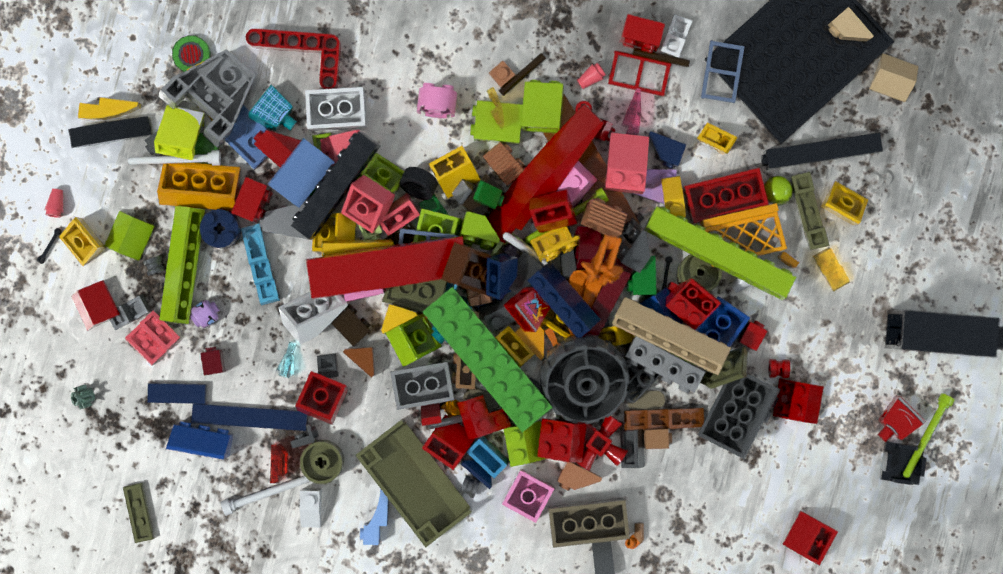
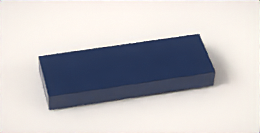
[147,383,207,404]

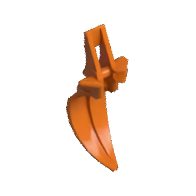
[568,235,623,336]

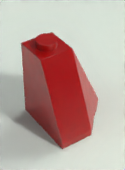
[253,129,314,168]

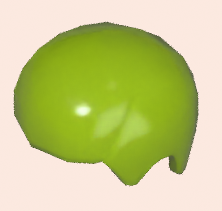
[764,176,793,206]

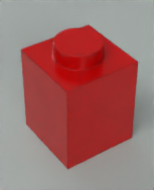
[737,320,767,351]

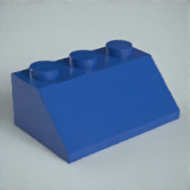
[695,296,750,347]
[166,421,233,460]

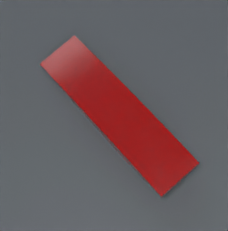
[487,105,604,243]
[306,236,464,299]

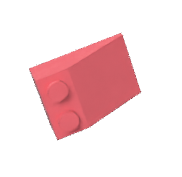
[604,132,649,194]

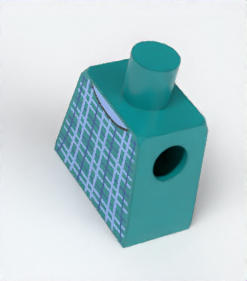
[248,85,297,132]

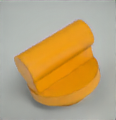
[441,399,461,417]

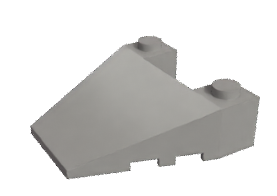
[159,49,256,148]

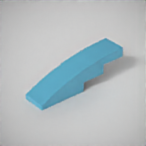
[241,224,280,305]

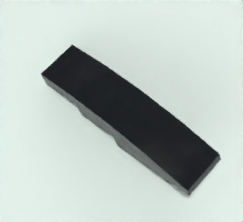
[68,116,151,148]

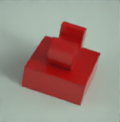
[594,119,616,141]

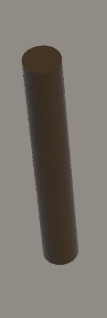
[633,48,690,67]
[498,53,546,96]

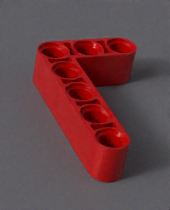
[245,29,341,89]

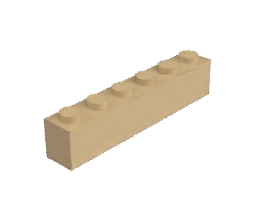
[612,297,731,375]

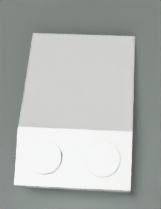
[279,292,348,345]

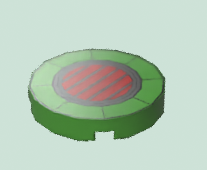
[172,35,211,72]

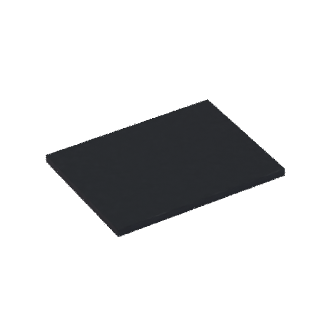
[704,0,894,145]

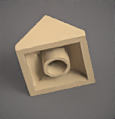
[869,53,918,102]

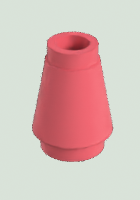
[577,63,606,89]
[44,189,64,218]

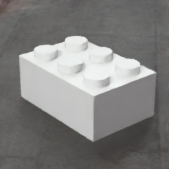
[305,87,367,131]

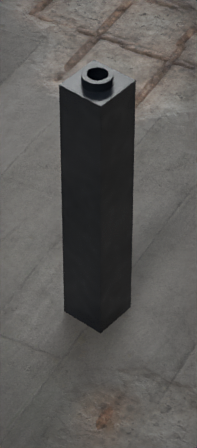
[761,132,883,170]

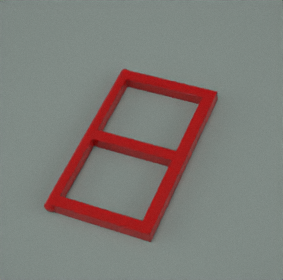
[608,50,672,97]

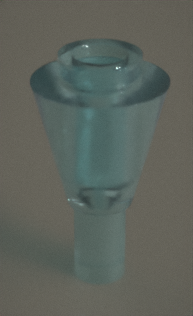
[276,342,296,378]

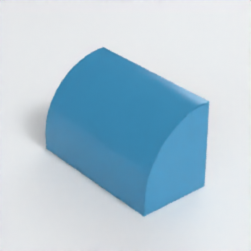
[467,436,509,478]

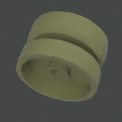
[676,254,722,292]
[300,440,344,484]

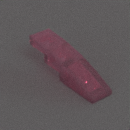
[621,88,641,135]

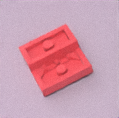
[125,310,180,366]

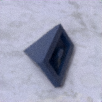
[460,459,492,489]

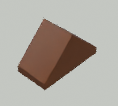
[343,347,375,378]

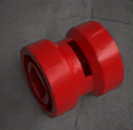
[768,359,790,378]

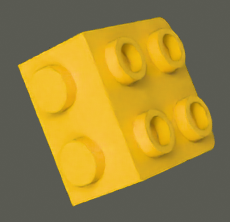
[530,227,580,262]

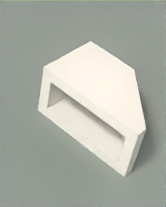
[300,489,321,528]

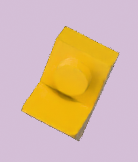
[697,122,737,155]

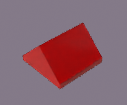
[71,280,120,331]

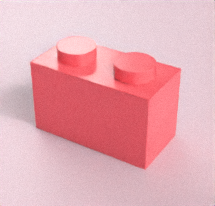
[380,193,420,236]

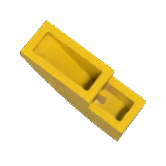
[78,98,142,121]

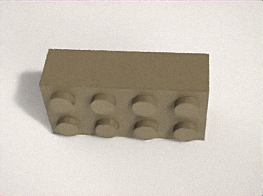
[548,498,630,548]

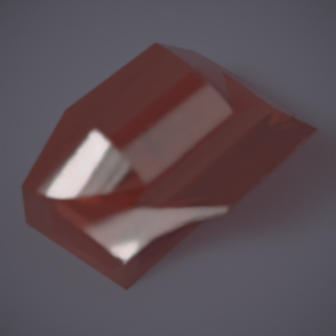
[270,443,288,484]

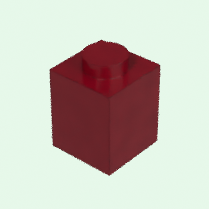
[200,347,226,376]

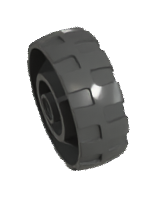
[540,334,629,424]

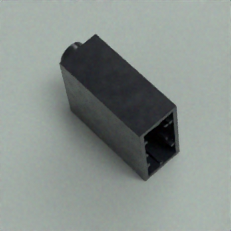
[885,310,1003,358]

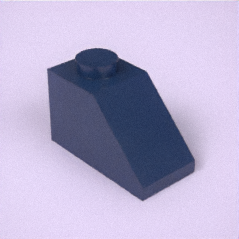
[648,131,686,169]
[486,253,518,300]

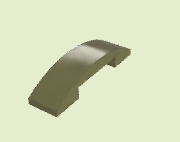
[791,172,830,251]

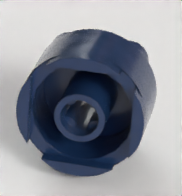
[200,209,242,249]

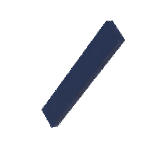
[191,404,308,431]

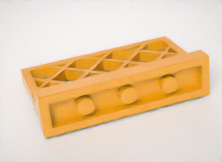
[699,203,787,267]

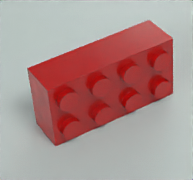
[682,168,769,224]

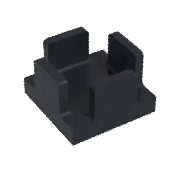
[880,442,926,485]

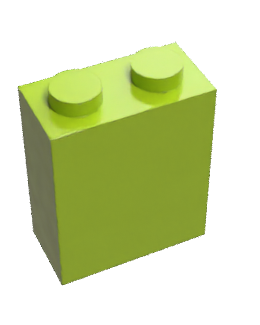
[521,80,564,133]
[470,100,523,145]

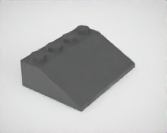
[698,374,780,460]

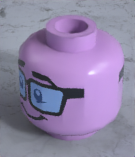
[190,300,220,328]

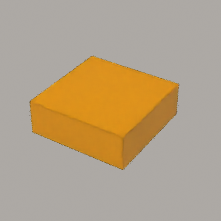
[778,251,800,268]

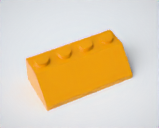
[157,163,240,211]

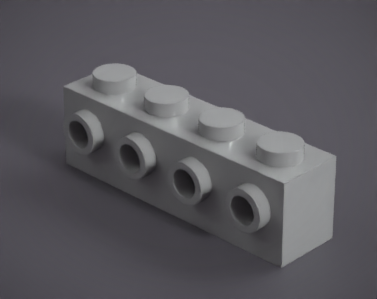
[624,336,705,394]

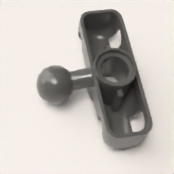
[624,357,661,404]

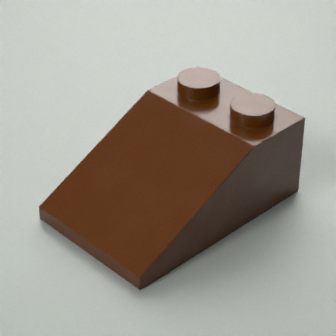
[441,242,493,298]

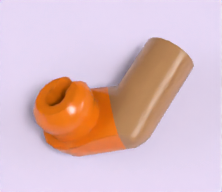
[625,523,644,549]

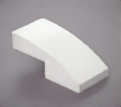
[661,14,692,58]

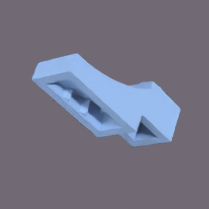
[360,489,389,545]

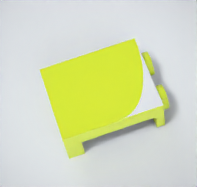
[154,105,205,161]

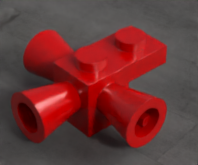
[578,416,628,471]

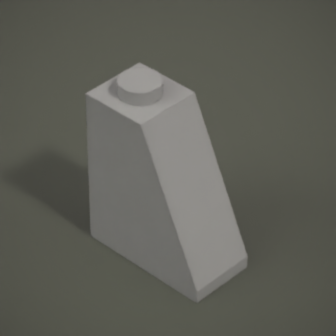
[260,204,309,240]

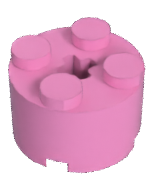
[417,83,457,118]

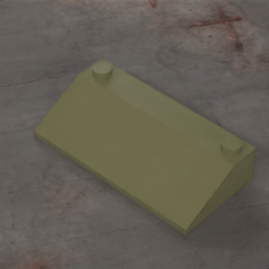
[355,419,473,548]

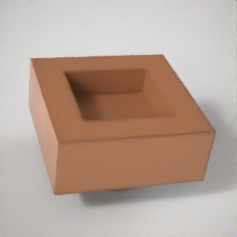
[488,61,515,88]

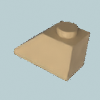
[828,7,873,42]

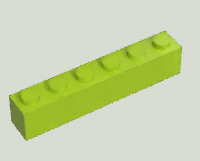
[159,206,205,324]

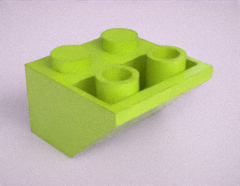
[458,211,500,251]

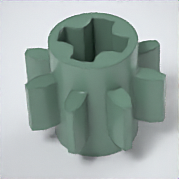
[71,384,95,409]

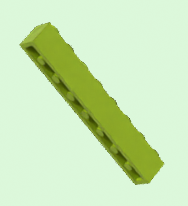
[644,207,796,300]

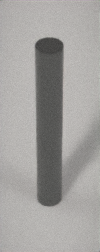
[428,415,463,429]

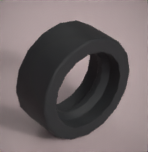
[399,167,438,200]

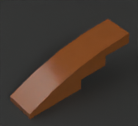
[624,408,704,430]

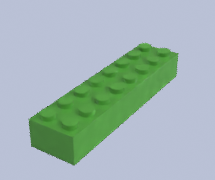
[423,287,552,432]

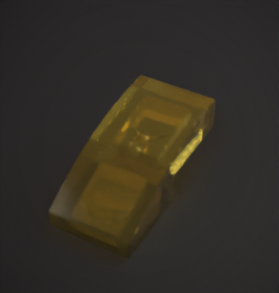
[486,87,504,129]
[813,247,850,292]

